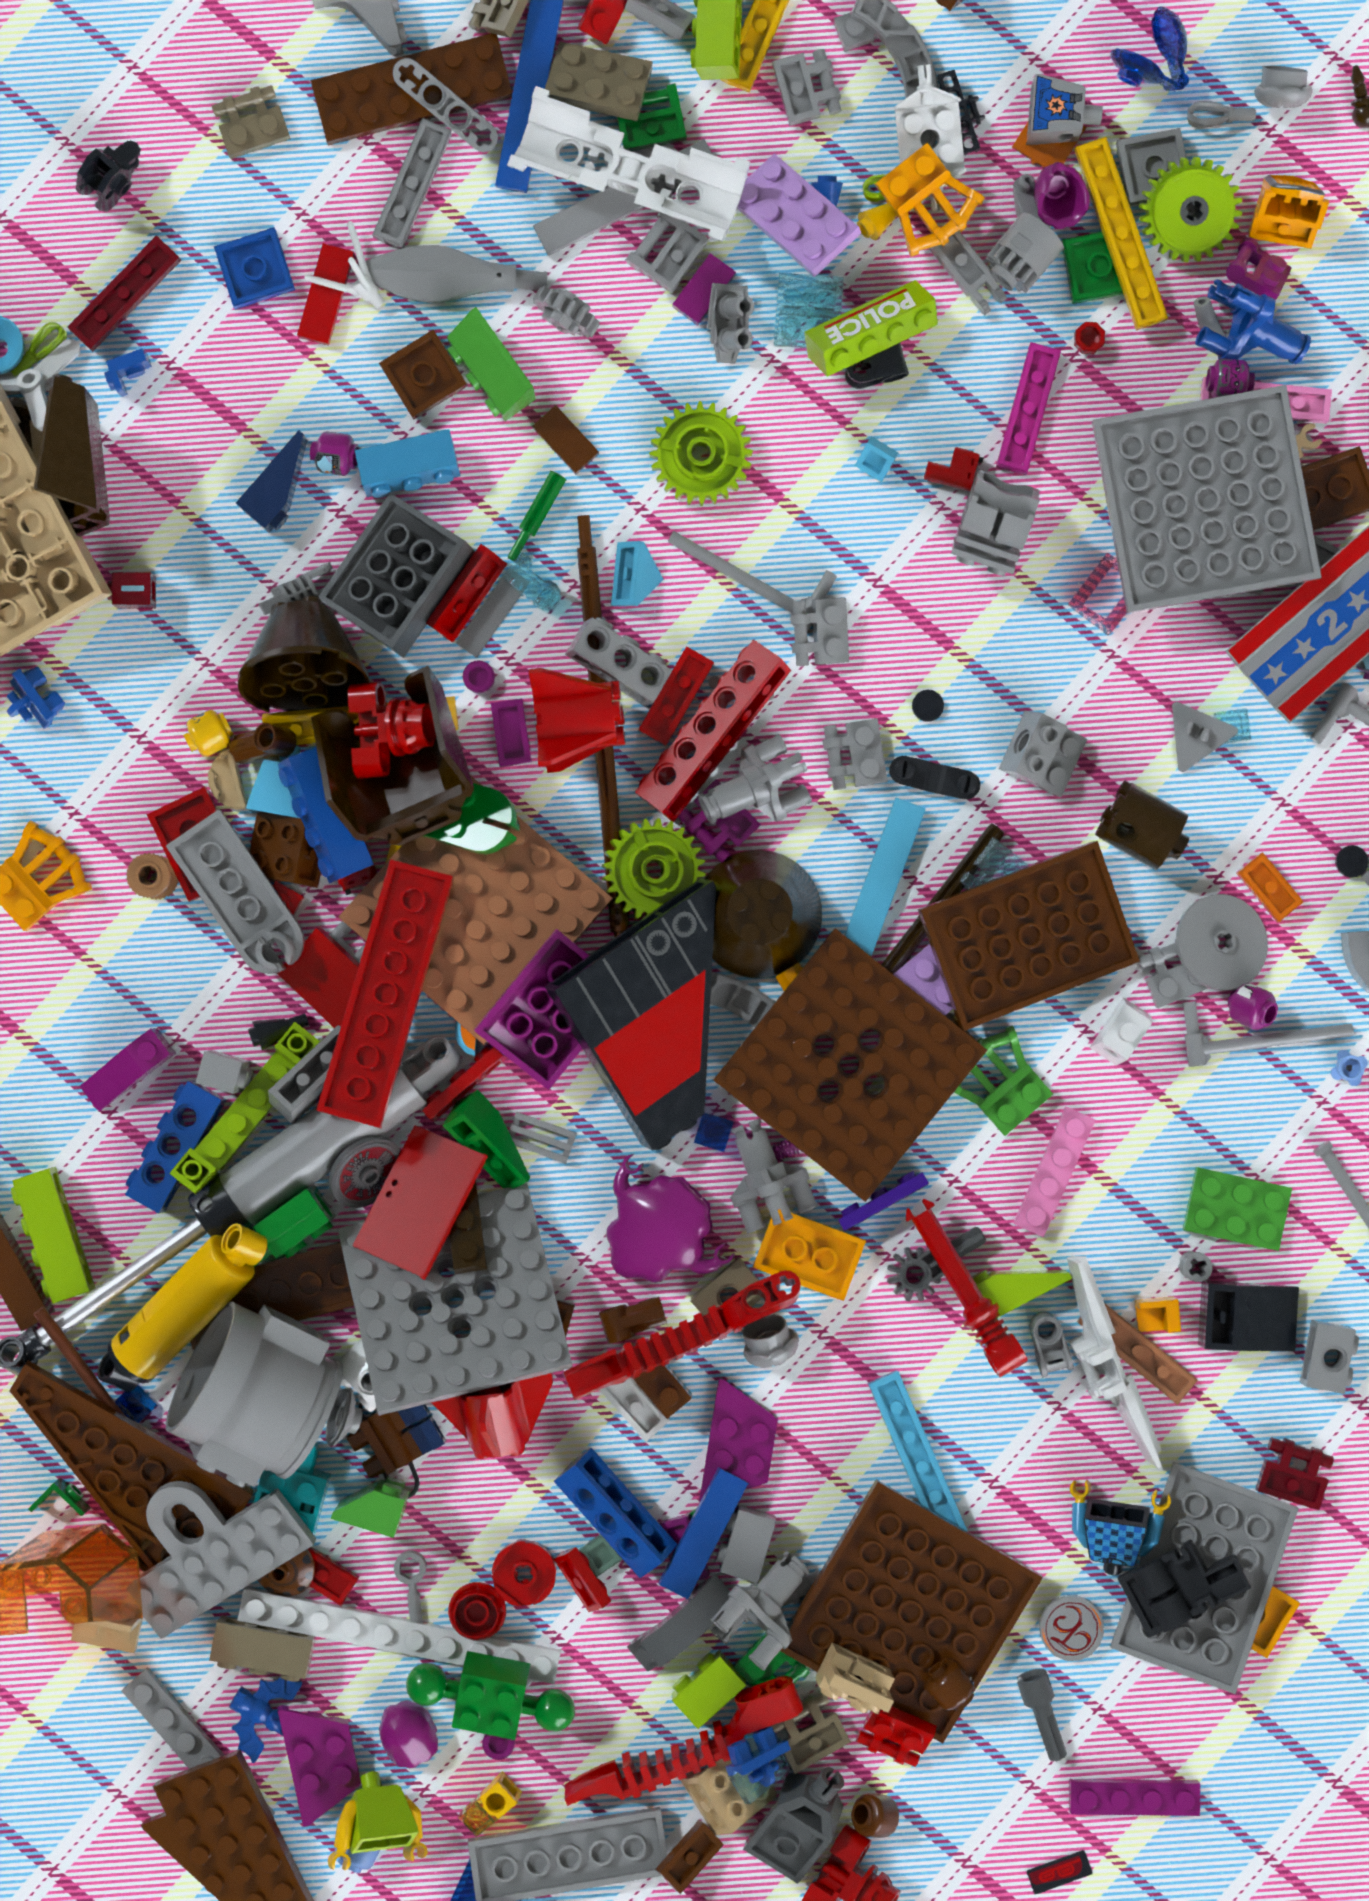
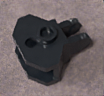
[76,140,141,212]

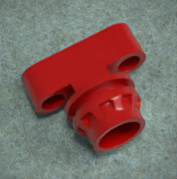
[348,682,436,779]
[802,1824,901,1901]

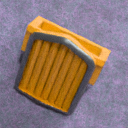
[1248,175,1329,249]

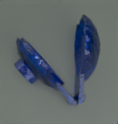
[1110,6,1189,92]

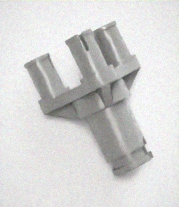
[698,734,812,824]
[730,1118,818,1234]
[710,1551,810,1671]

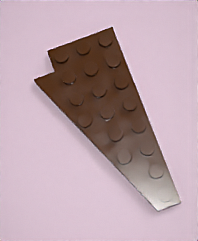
[9,1360,255,1569]
[141,1749,314,1901]

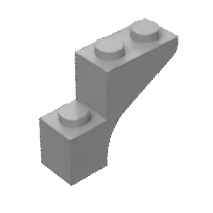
[312,0,407,56]

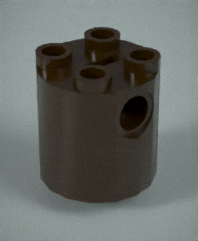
[1095,780,1190,870]

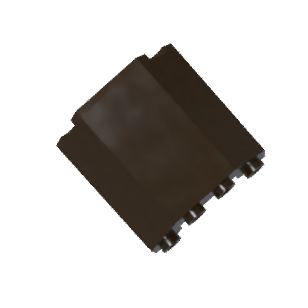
[9,374,110,537]
[311,666,474,846]

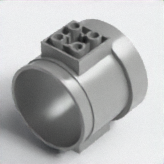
[166,1302,343,1487]

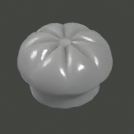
[1254,65,1313,108]
[742,1314,799,1368]

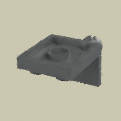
[743,1767,844,1884]

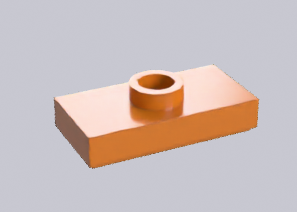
[1236,852,1304,923]

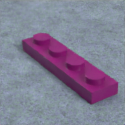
[1069,1778,1200,1816]

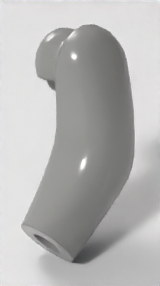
[1013,174,1050,227]
[1194,296,1230,338]

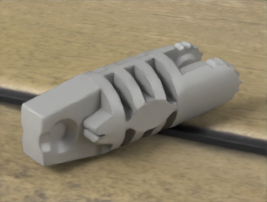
[259,562,333,615]

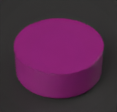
[462,660,495,694]
[482,1734,515,1760]

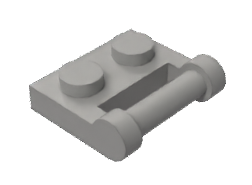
[625,212,709,293]

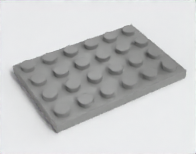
[1110,1462,1299,1694]

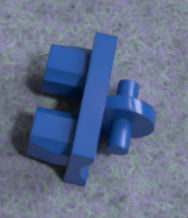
[6,666,65,729]
[725,1726,791,1787]

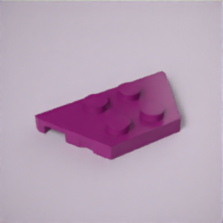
[699,1377,778,1502]
[278,1705,361,1827]

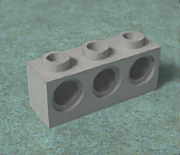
[565,617,673,707]

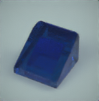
[115,1385,158,1423]

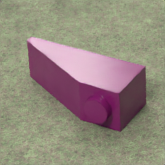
[79,1028,177,1112]

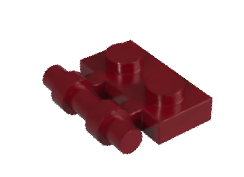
[1255,1437,1334,1511]

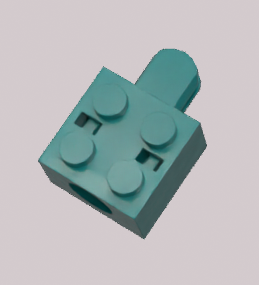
[254,1442,332,1536]

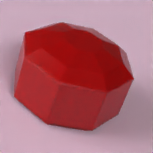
[1074,322,1105,355]

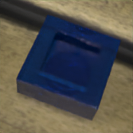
[693,1112,734,1152]

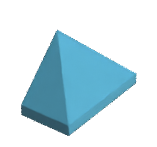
[611,541,664,607]

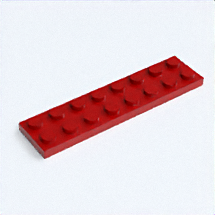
[316,859,454,1129]

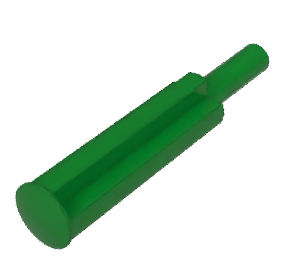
[508,470,567,562]

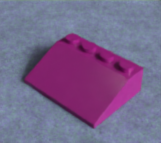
[474,929,589,1090]

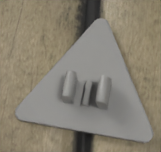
[1172,702,1238,772]

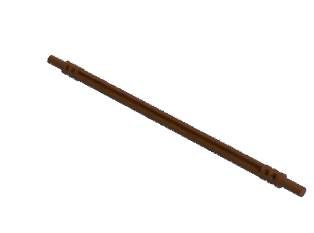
[577,515,629,938]

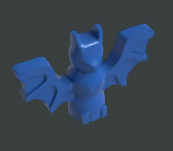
[228,1677,302,1763]

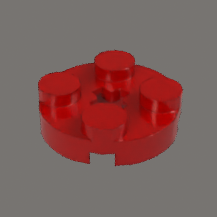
[492,1539,557,1606]

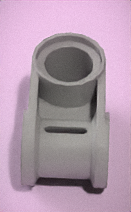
[1029,1312,1074,1378]

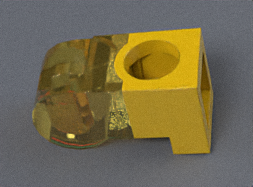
[458,1771,522,1837]

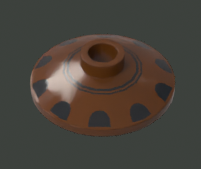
[258,1549,315,1597]

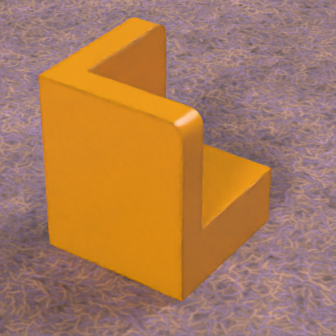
[1135,1296,1181,1333]

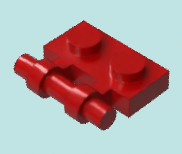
[856,1706,937,1767]

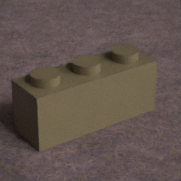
[209,1615,316,1682]

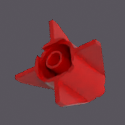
[528,668,626,773]
[432,1373,553,1459]

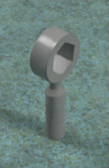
[394,1550,427,1623]

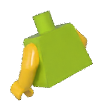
[327,1771,428,1871]

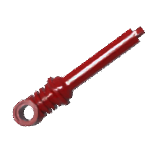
[905,1199,1028,1378]

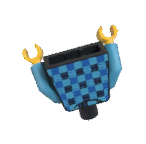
[1069,1480,1171,1575]

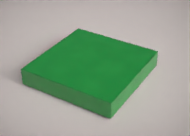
[1061,232,1124,304]

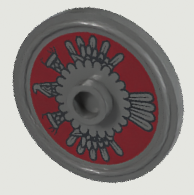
[328,1136,401,1208]

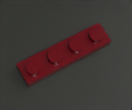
[67,235,182,352]

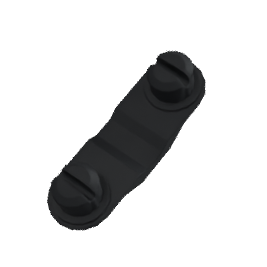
[889,756,981,799]

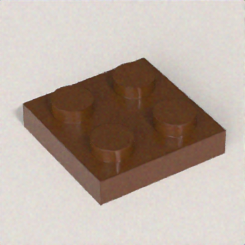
[379,330,468,420]

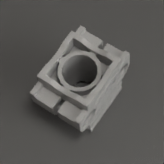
[951,469,1040,576]

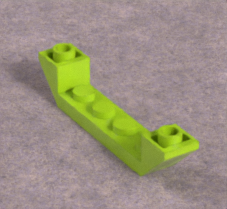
[169,1022,320,1194]

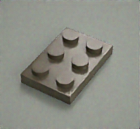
[545,41,653,121]

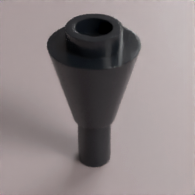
[248,1013,309,1051]

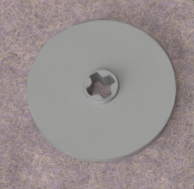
[1176,894,1268,991]

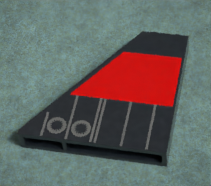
[545,878,716,1151]

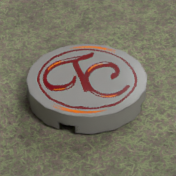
[1039,1595,1104,1661]

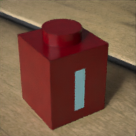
[107,572,156,609]

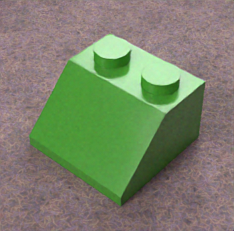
[331,1477,411,1538]

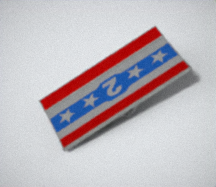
[1225,525,1369,724]

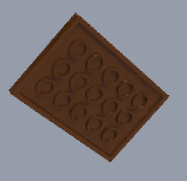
[917,841,1140,1031]

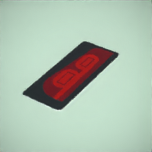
[1027,1850,1093,1894]

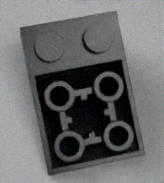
[1198,1280,1299,1351]

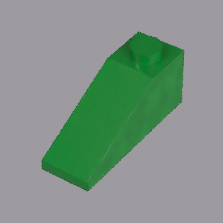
[442,1090,530,1189]

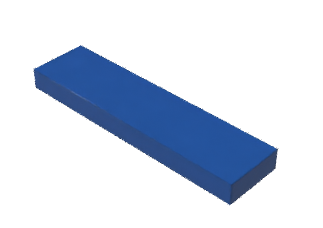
[658,1467,748,1599]

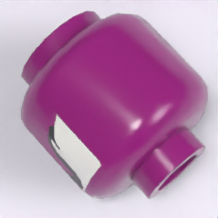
[1228,983,1278,1030]

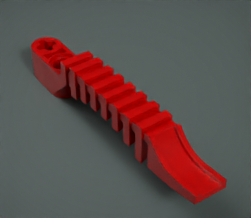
[564,1676,804,1806]

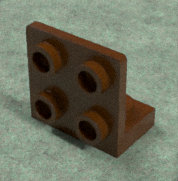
[249,812,321,888]

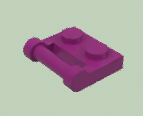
[1226,237,1292,301]

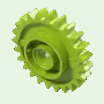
[649,401,753,506]
[601,818,706,919]

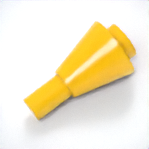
[857,203,897,241]

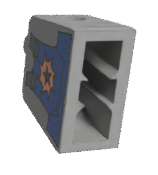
[1026,74,1103,145]

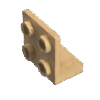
[67,1597,143,1653]
[681,1759,777,1835]

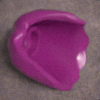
[1034,162,1090,229]
[379,1700,438,1769]

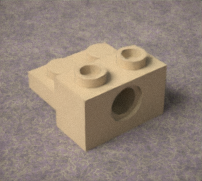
[815,1643,895,1714]

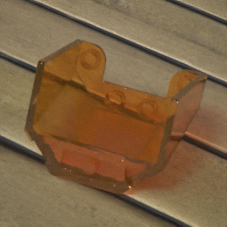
[0,1524,143,1636]

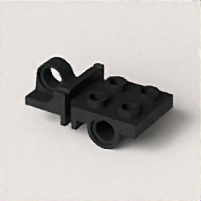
[1117,1539,1251,1638]

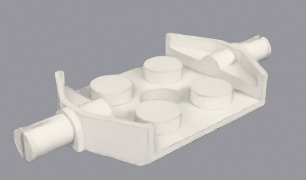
[894,64,967,212]

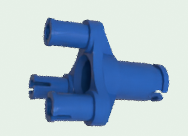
[1195,279,1311,365]

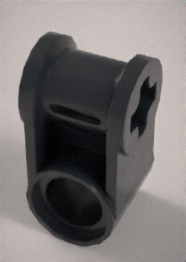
[845,343,909,389]

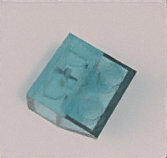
[773,272,844,348]

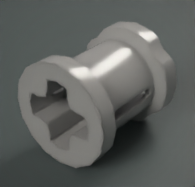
[1178,1251,1213,1282]

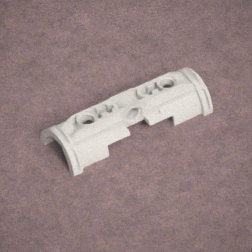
[507,86,750,242]

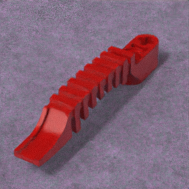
[563,1270,801,1401]

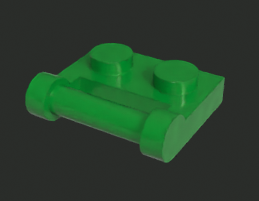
[617,83,687,152]

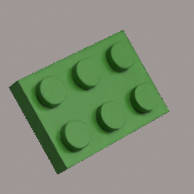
[1182,1167,1292,1251]

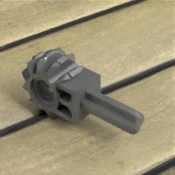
[887,1227,986,1301]

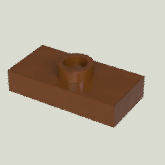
[655,1820,724,1894]

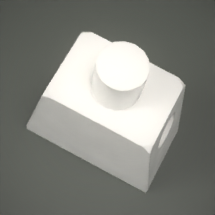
[1089,997,1153,1066]

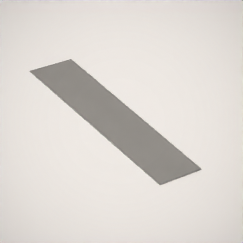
[456,568,530,658]

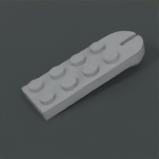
[166,809,305,974]

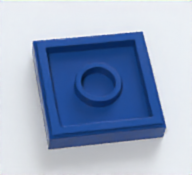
[214,227,295,310]

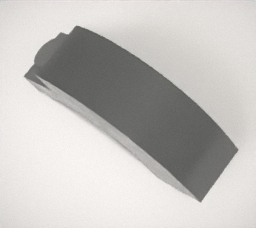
[627,1574,730,1672]

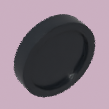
[912,689,944,722]
[1335,845,1369,878]

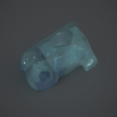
[502,552,561,611]

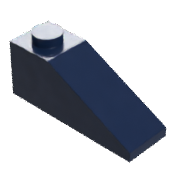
[236,430,308,533]

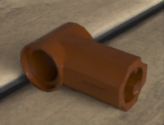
[229,723,297,764]
[599,1296,667,1344]

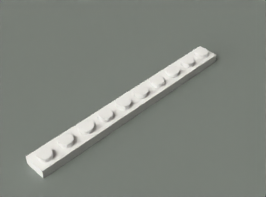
[237,1587,561,1684]

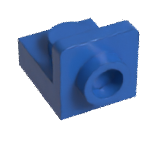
[104,348,152,397]

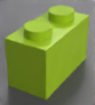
[672,1650,746,1729]

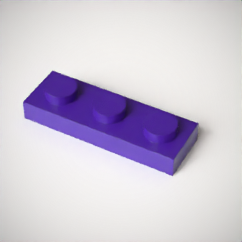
[838,1170,929,1232]

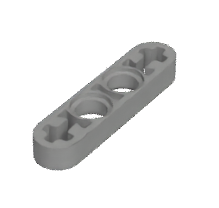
[393,58,498,152]

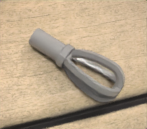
[1187,101,1256,128]

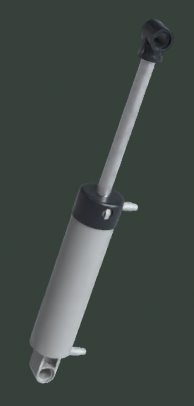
[0,1036,461,1376]

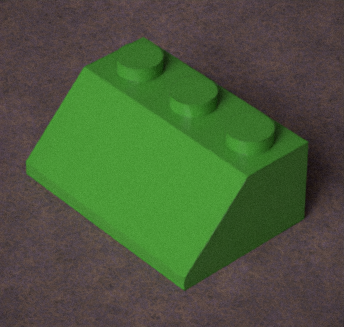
[447,307,536,421]

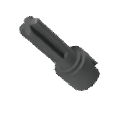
[1017,1669,1067,1762]

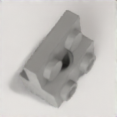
[998,711,1087,797]

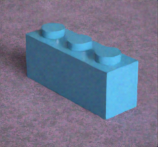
[355,429,461,498]

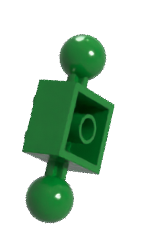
[406,1651,575,1740]

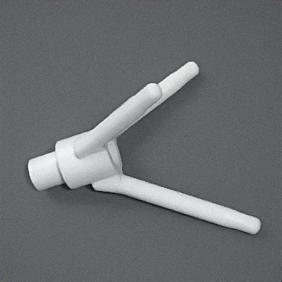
[304,221,385,309]

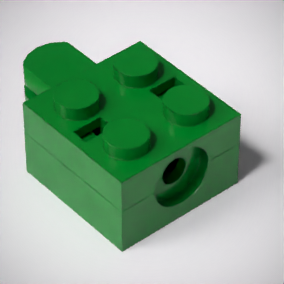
[253,1185,337,1267]

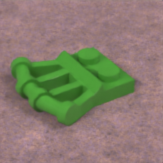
[954,1025,1053,1136]

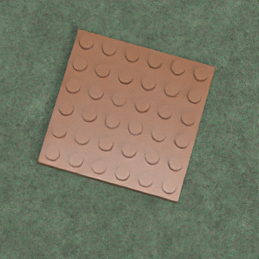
[338,775,613,1045]

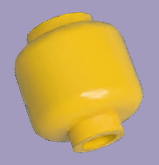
[183,709,234,757]

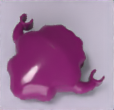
[606,1153,735,1283]

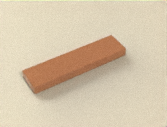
[1076,1303,1198,1405]

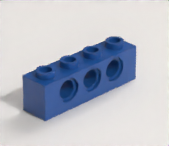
[125,1081,227,1214]
[554,1448,678,1578]

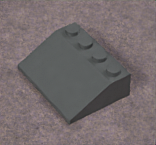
[318,493,475,658]

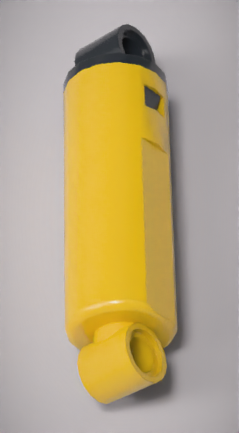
[97,1223,267,1392]

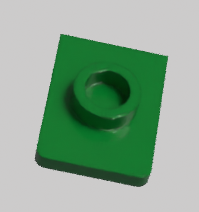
[28,1478,91,1516]

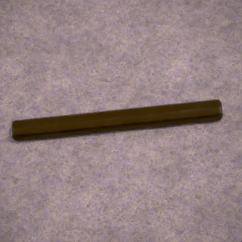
[881,823,1004,974]

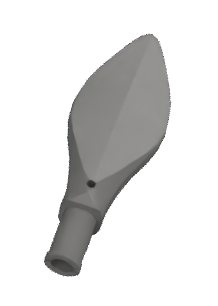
[359,245,548,303]

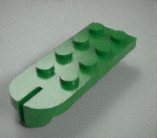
[423,783,520,854]

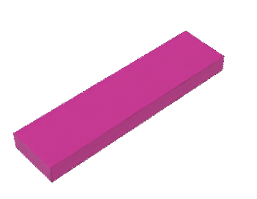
[996,342,1062,475]

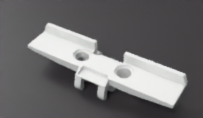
[1067,1256,1162,1469]

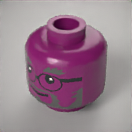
[1206,358,1255,398]

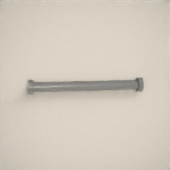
[1313,1141,1369,1229]

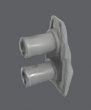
[707,283,754,364]

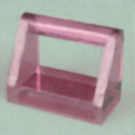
[1068,553,1126,636]

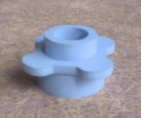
[1331,1050,1368,1086]

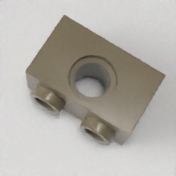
[690,1256,762,1316]

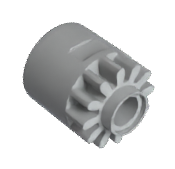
[985,212,1064,293]

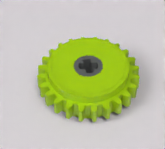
[1139,157,1243,263]

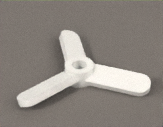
[0,339,80,431]

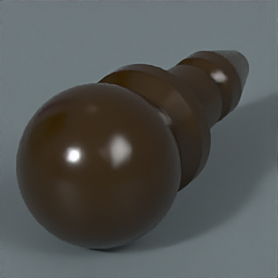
[1351,65,1369,128]

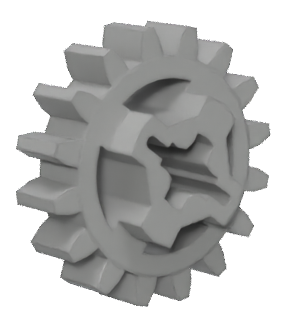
[533,286,600,338]

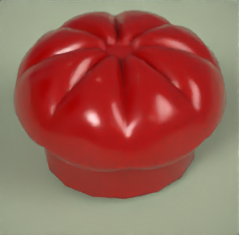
[448,1582,506,1641]

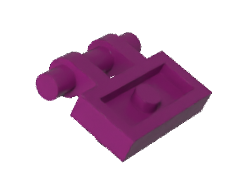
[677,779,761,863]

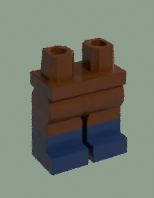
[346,1404,446,1478]

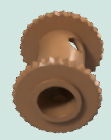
[126,853,179,900]

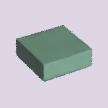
[578,1534,623,1577]

